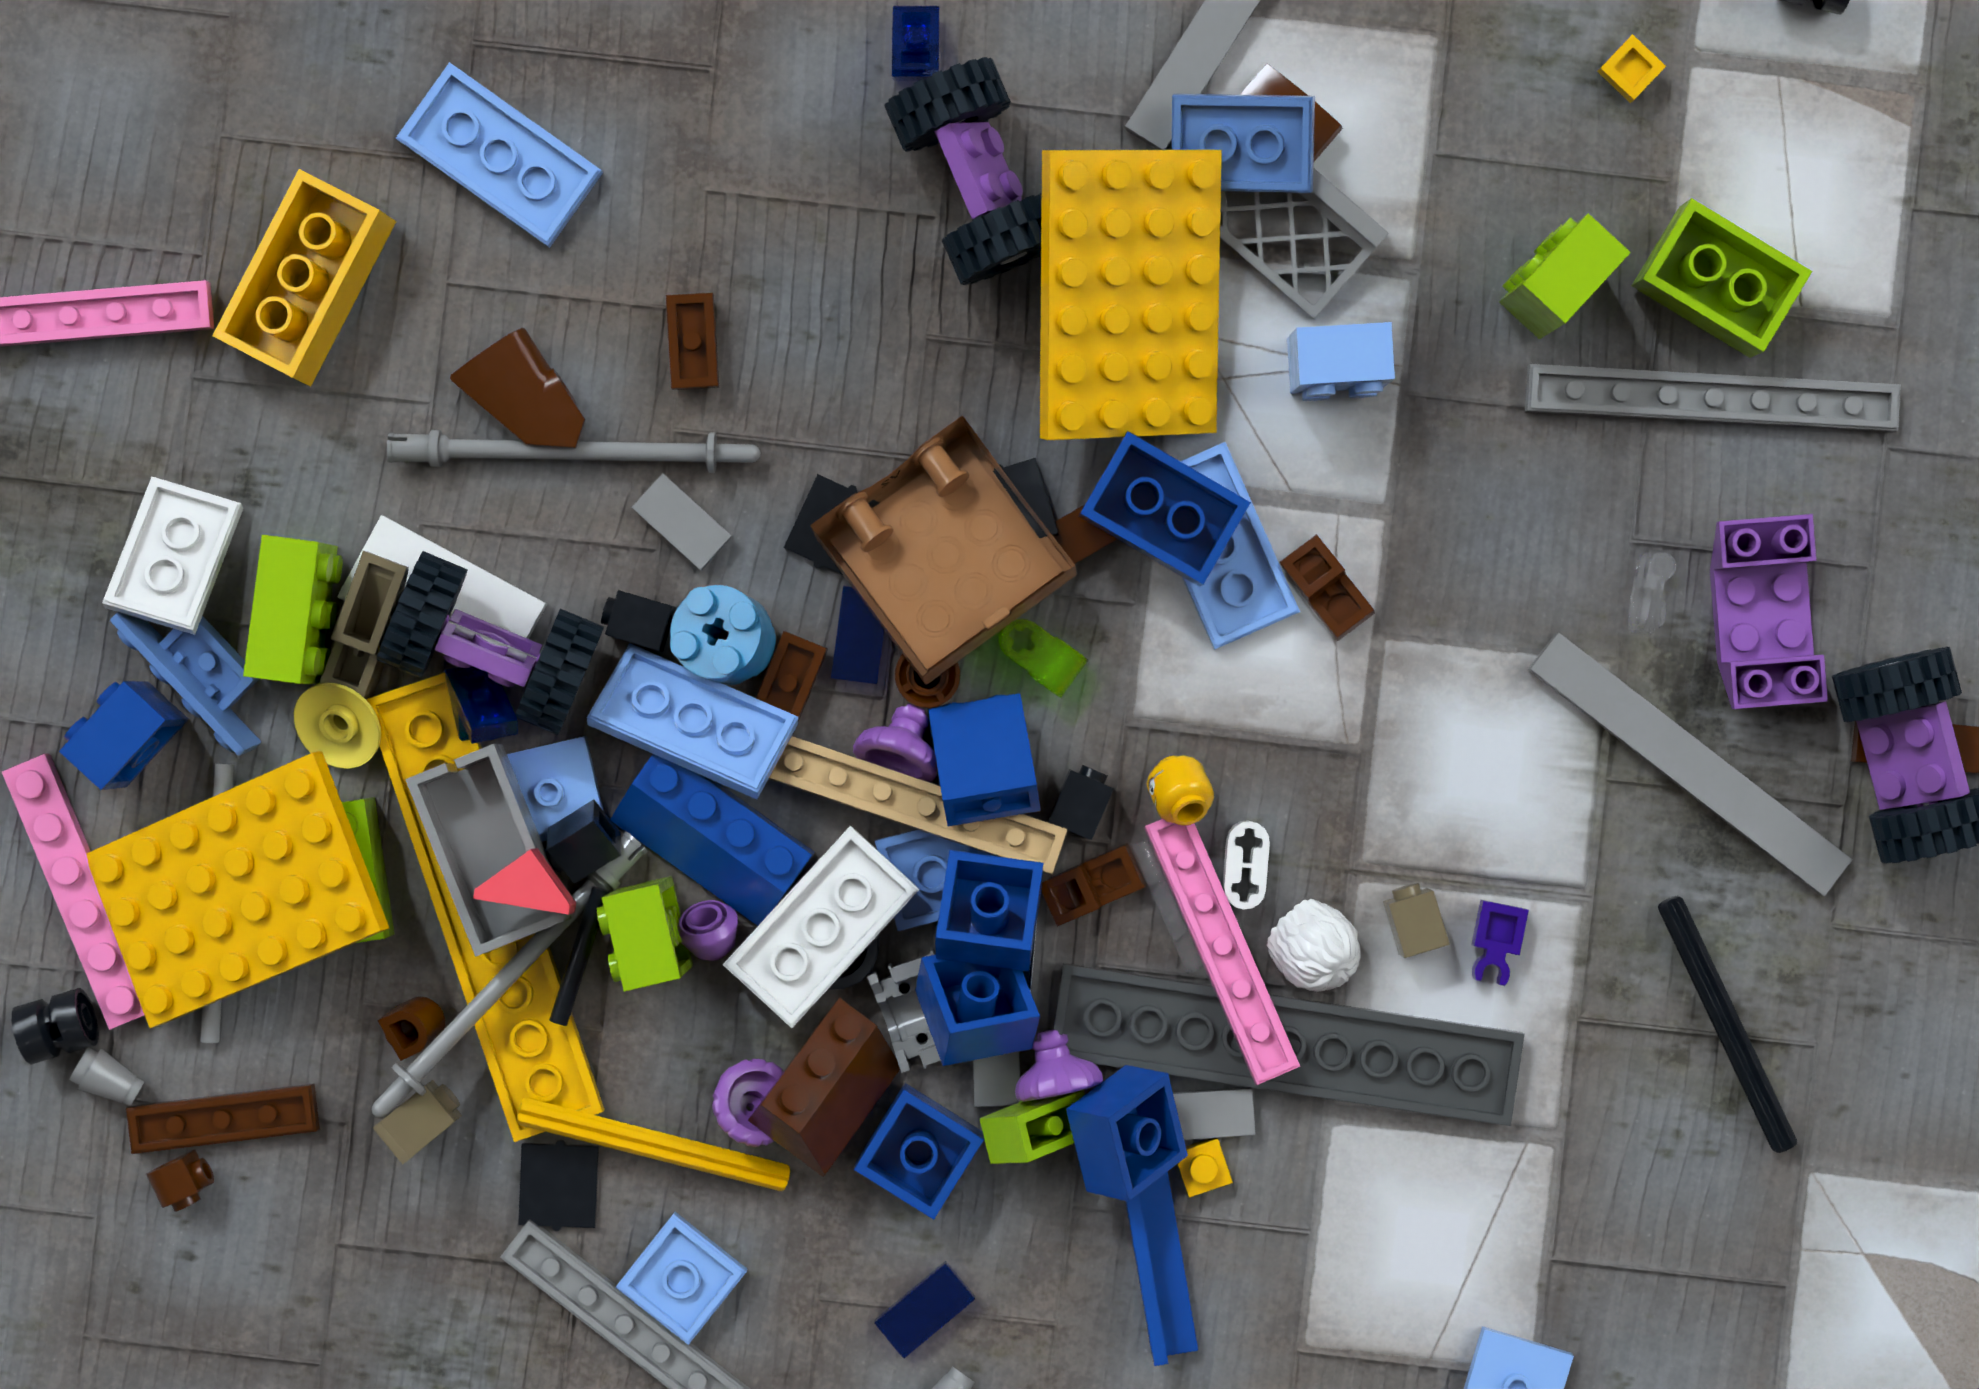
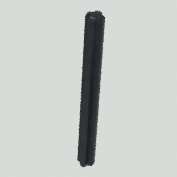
[1658,896,1797,1153]

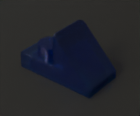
[892,6,940,81]
[445,666,518,744]

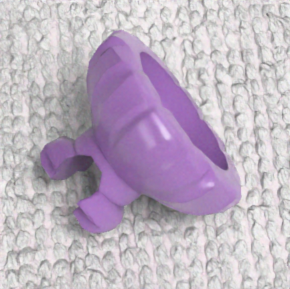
[853,703,938,783]
[1015,1029,1103,1102]
[712,1059,783,1147]

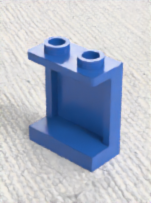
[928,693,1041,827]

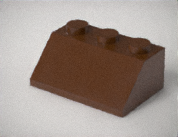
[748,997,900,1177]

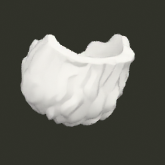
[1267,899,1361,992]

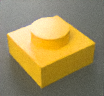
[1597,34,1666,103]
[1177,1138,1233,1198]

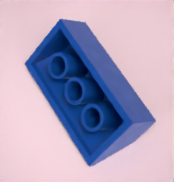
[610,754,815,926]

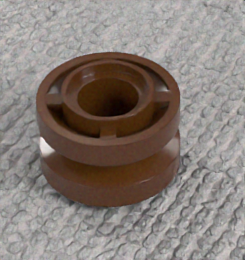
[895,654,961,708]

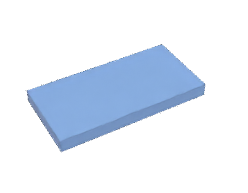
[396,62,603,248]
[1180,442,1300,650]
[587,643,798,800]

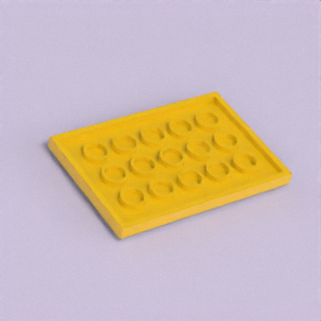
[1040,149,1222,440]
[86,751,390,1028]

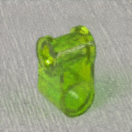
[998,619,1089,698]

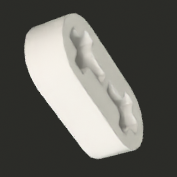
[1222,820,1270,910]

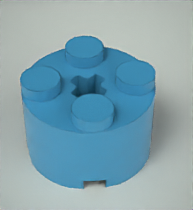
[670,585,776,686]

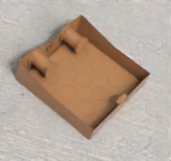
[810,415,1077,685]

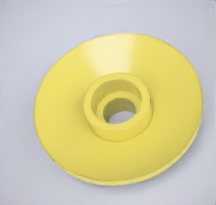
[294,682,381,769]

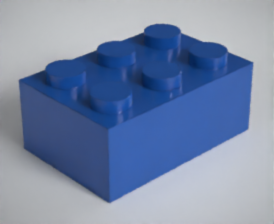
[1078,431,1251,587]

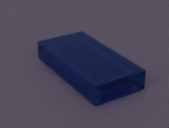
[831,586,885,684]
[874,1261,975,1358]

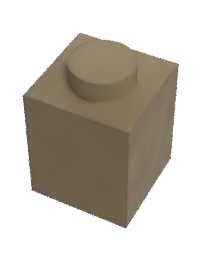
[1383,883,1450,958]

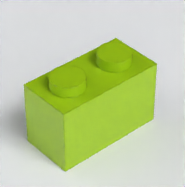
[979,1090,1085,1164]

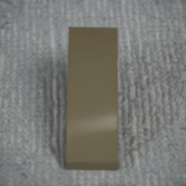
[320,551,409,699]

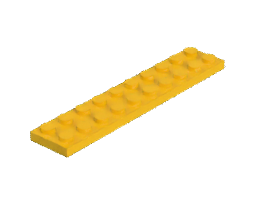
[366,670,605,1142]

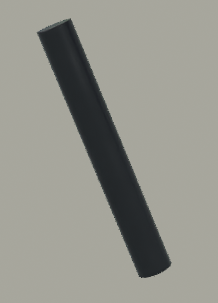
[549,886,610,1026]

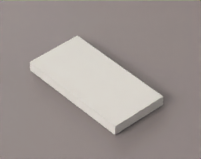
[337,515,547,685]
[723,825,920,1028]

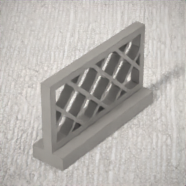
[1220,167,1389,319]

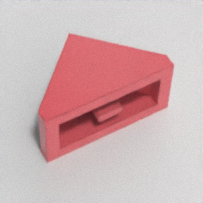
[473,848,577,915]

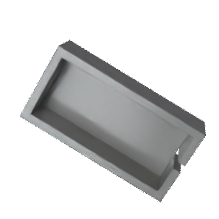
[405,744,572,957]

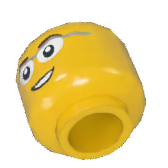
[1146,755,1214,826]

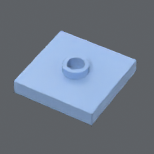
[507,736,604,842]
[616,1212,747,1345]
[1464,1326,1574,1389]

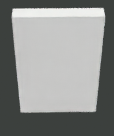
[102,477,243,635]

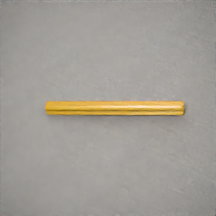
[517,1098,790,1191]

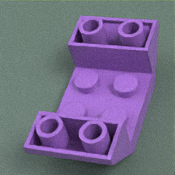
[1710,514,1828,709]

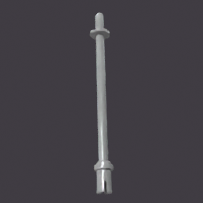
[387,430,761,473]
[371,831,648,1118]

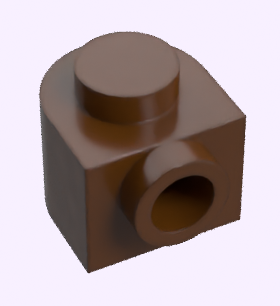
[378,996,445,1061]
[146,1149,214,1212]

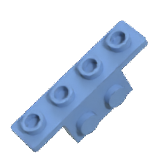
[110,612,261,756]

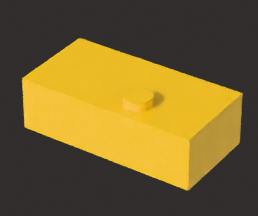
[212,169,396,387]

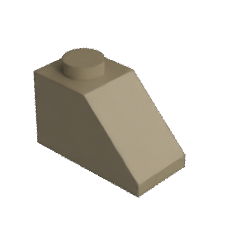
[373,1080,462,1165]

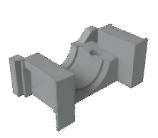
[867,947,940,1073]

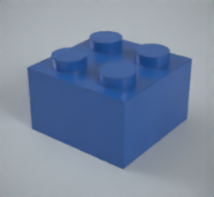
[59,681,189,790]
[935,850,1044,971]
[915,955,1040,1066]
[1066,1065,1188,1202]
[854,1083,984,1220]

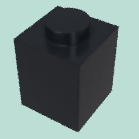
[601,590,676,651]
[1048,765,1114,840]
[545,800,621,884]

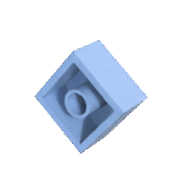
[1287,322,1395,401]

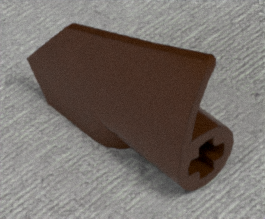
[450,328,585,448]

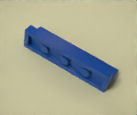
[1125,1172,1198,1366]

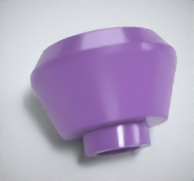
[677,900,738,961]

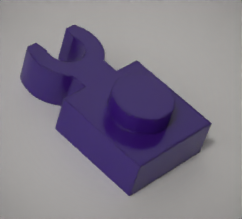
[1471,899,1529,986]

